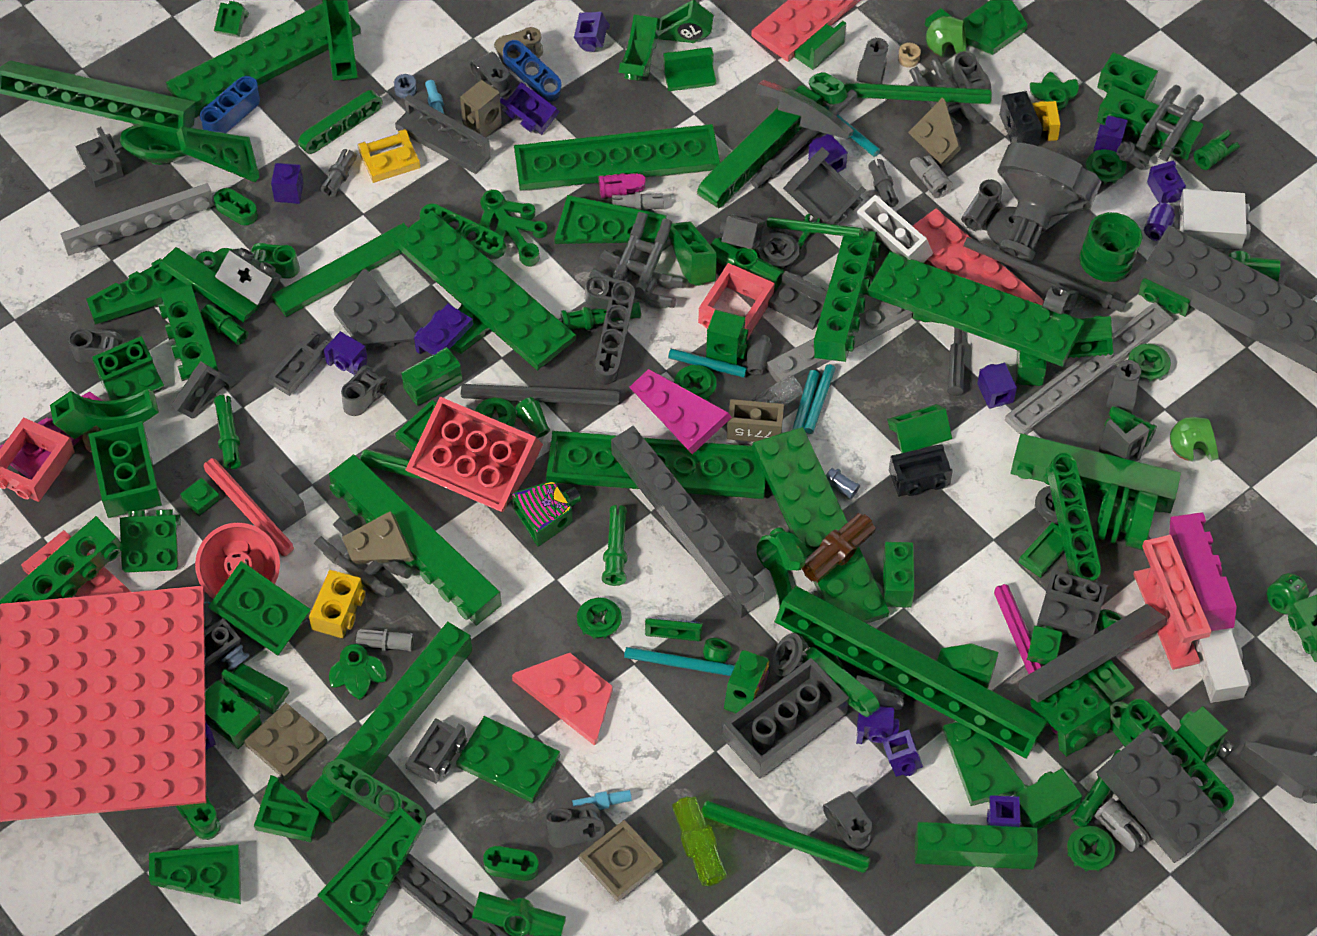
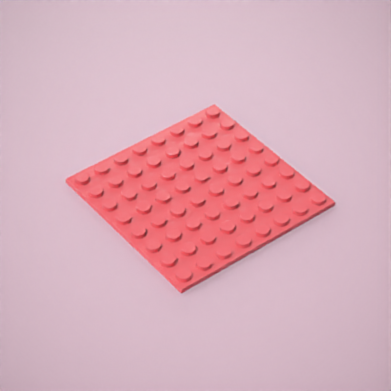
[0,586,206,822]

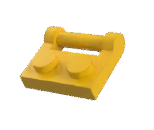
[357,129,420,183]

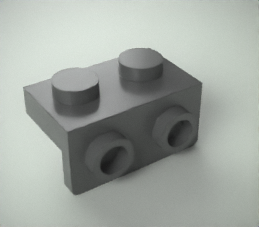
[405,718,467,784]

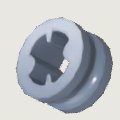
[394,74,417,99]
[221,645,250,671]

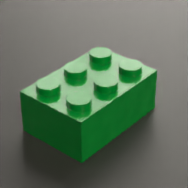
[88,421,162,518]

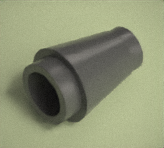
[746,334,772,375]

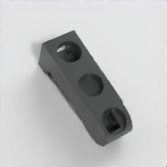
[1042,283,1080,315]

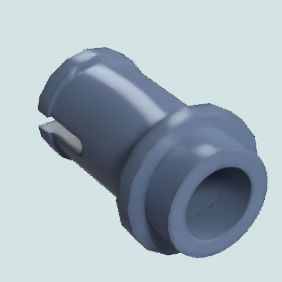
[826,468,860,499]

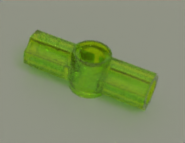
[672,796,726,887]

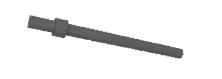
[751,90,857,188]

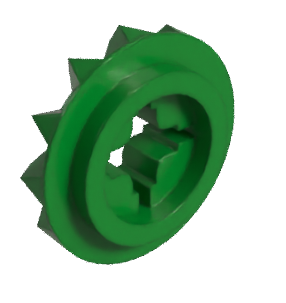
[1085,149,1126,185]
[1128,344,1171,382]
[674,365,717,400]
[475,398,517,427]
[577,597,622,639]
[1067,826,1115,872]

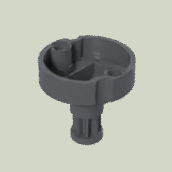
[997,143,1101,262]

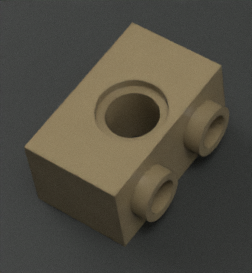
[460,79,502,138]

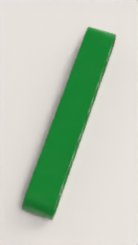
[697,85,824,209]

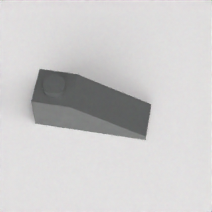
[1240,740,1317,804]

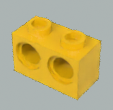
[309,569,366,639]

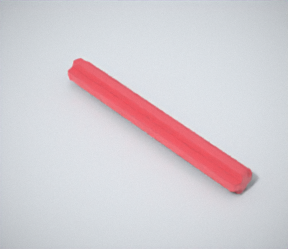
[203,458,294,556]

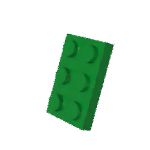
[208,561,311,656]
[456,716,560,803]

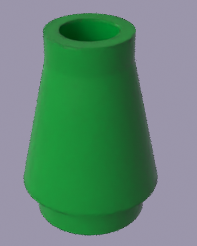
[515,397,550,438]

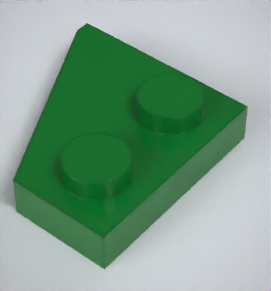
[254,775,320,843]

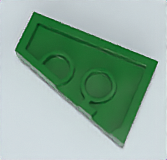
[177,126,260,183]
[943,722,1025,806]
[149,845,241,904]

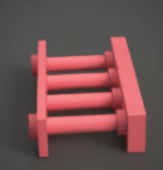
[1133,535,1212,670]

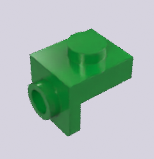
[1027,625,1062,664]

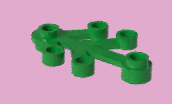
[475,190,548,267]

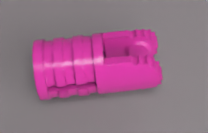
[599,173,646,199]

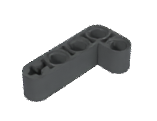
[584,275,635,385]

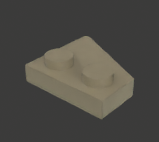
[908,98,961,167]
[342,512,414,564]

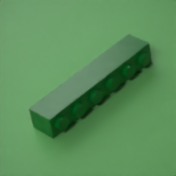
[1010,433,1181,514]

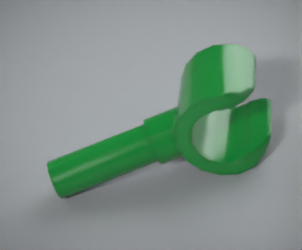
[797,214,820,249]

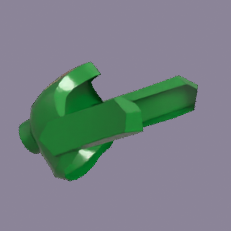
[756,527,810,608]

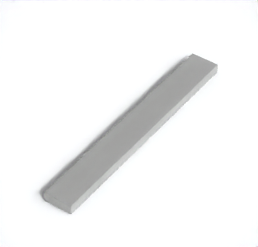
[1005,302,1174,435]

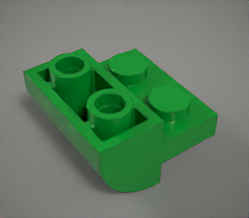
[92,336,164,401]

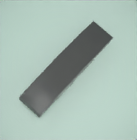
[756,80,854,139]

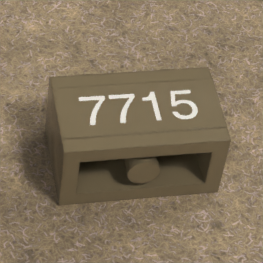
[727,399,784,442]

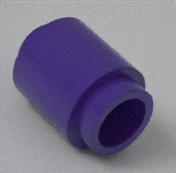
[1144,203,1176,241]

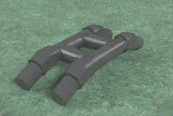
[909,58,983,133]
[1135,85,1204,161]
[612,212,672,296]
[588,249,687,308]
[314,517,412,598]

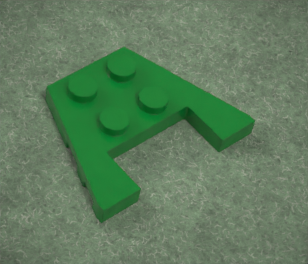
[925,0,1028,55]

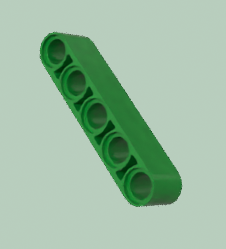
[1047,452,1101,582]
[1121,699,1234,816]

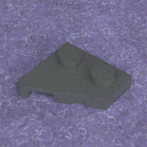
[171,361,236,419]

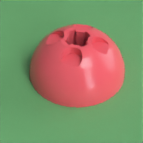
[195,523,280,599]

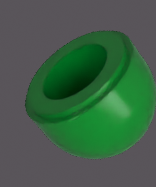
[1096,609,1123,632]
[703,638,733,664]

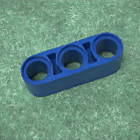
[503,40,562,102]
[200,76,260,133]

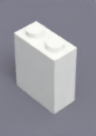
[1179,189,1250,250]

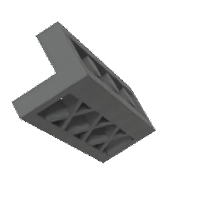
[395,95,491,174]

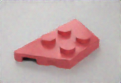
[512,653,612,746]

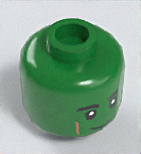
[1266,573,1309,615]

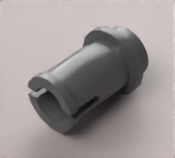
[1117,142,1150,170]

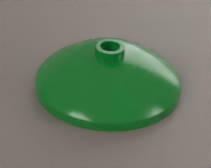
[120,125,189,165]

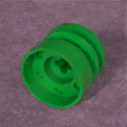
[1079,212,1143,282]
[1097,483,1158,551]

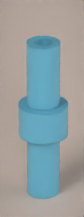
[425,80,444,122]
[572,790,632,810]

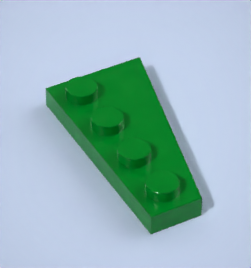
[554,195,667,244]
[86,248,196,325]
[317,807,423,936]

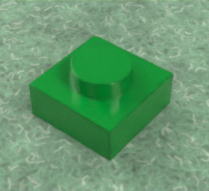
[180,477,220,516]

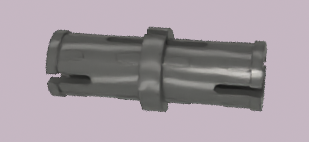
[321,149,357,197]
[868,159,899,207]

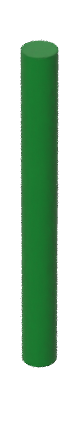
[766,217,863,238]

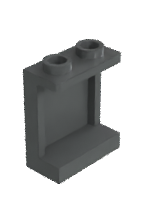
[783,147,866,225]

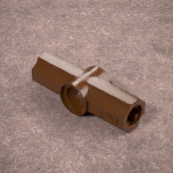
[802,513,876,583]

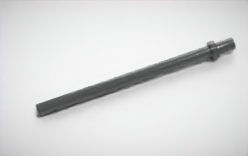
[963,237,1126,313]

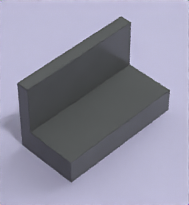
[1099,419,1149,462]
[248,465,306,531]

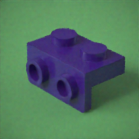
[500,82,560,135]
[414,304,473,355]

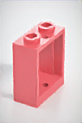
[698,263,774,341]
[0,417,75,502]

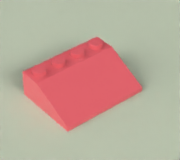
[406,397,543,513]

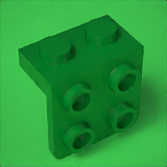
[120,509,181,573]
[1030,678,1111,757]

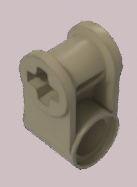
[494,27,543,68]

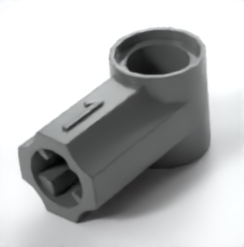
[961,179,1002,231]

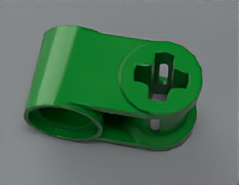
[247,243,300,279]
[176,794,221,840]

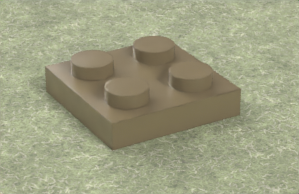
[244,703,327,781]
[579,820,663,902]

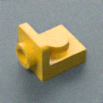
[1032,101,1060,141]

